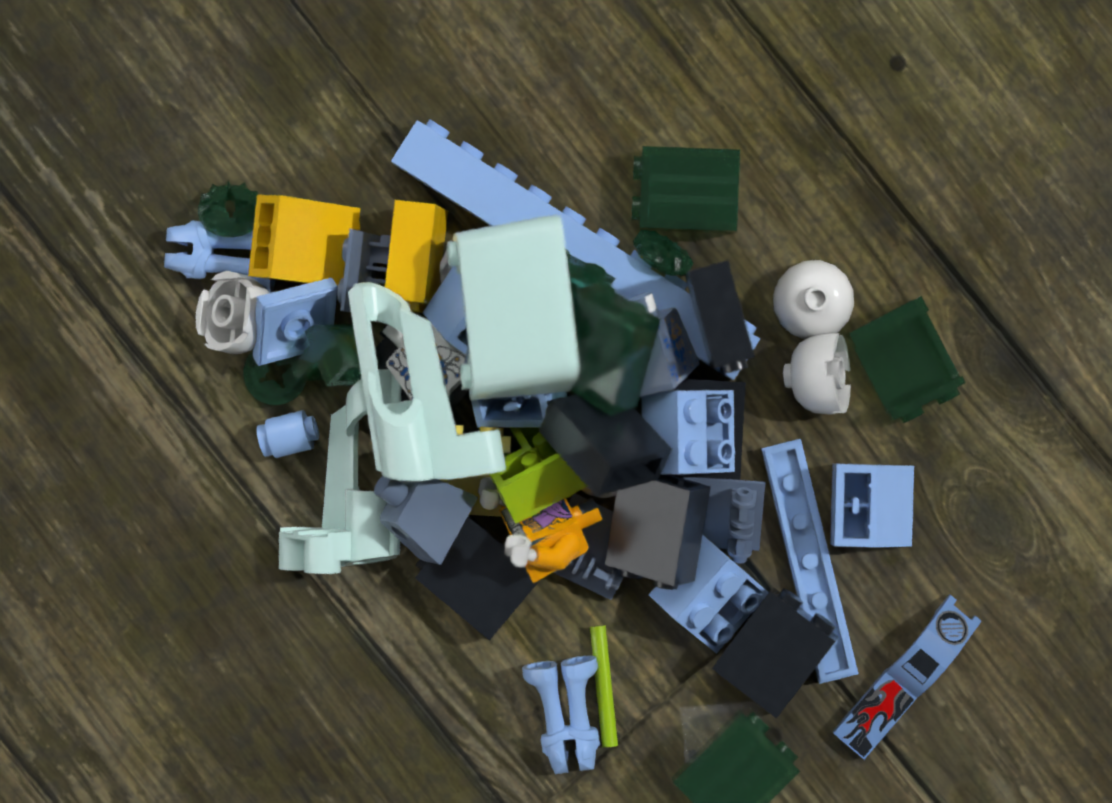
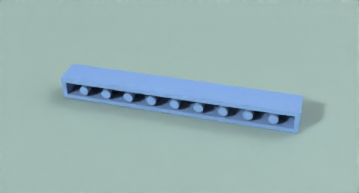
[391,119,760,380]

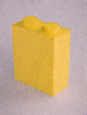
[248,195,361,286]
[385,200,448,313]

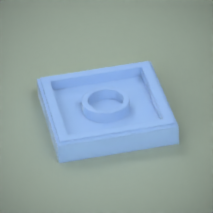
[253,277,338,366]

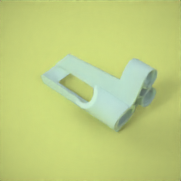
[348,282,506,481]
[279,369,401,574]

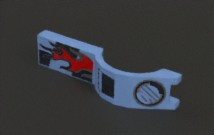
[832,594,981,760]

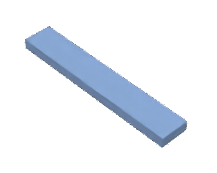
[761,439,858,684]

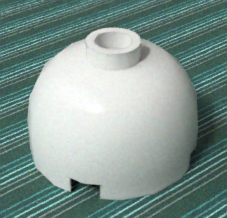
[773,260,854,339]
[196,271,269,354]
[783,333,851,414]

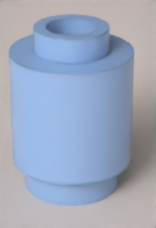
[257,410,319,458]

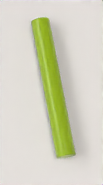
[590,625,618,747]

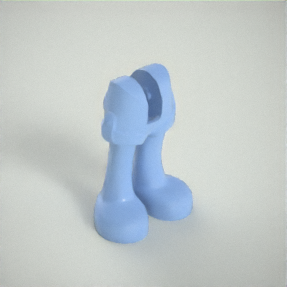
[164,220,276,292]
[522,655,600,774]

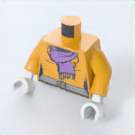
[478,477,602,583]

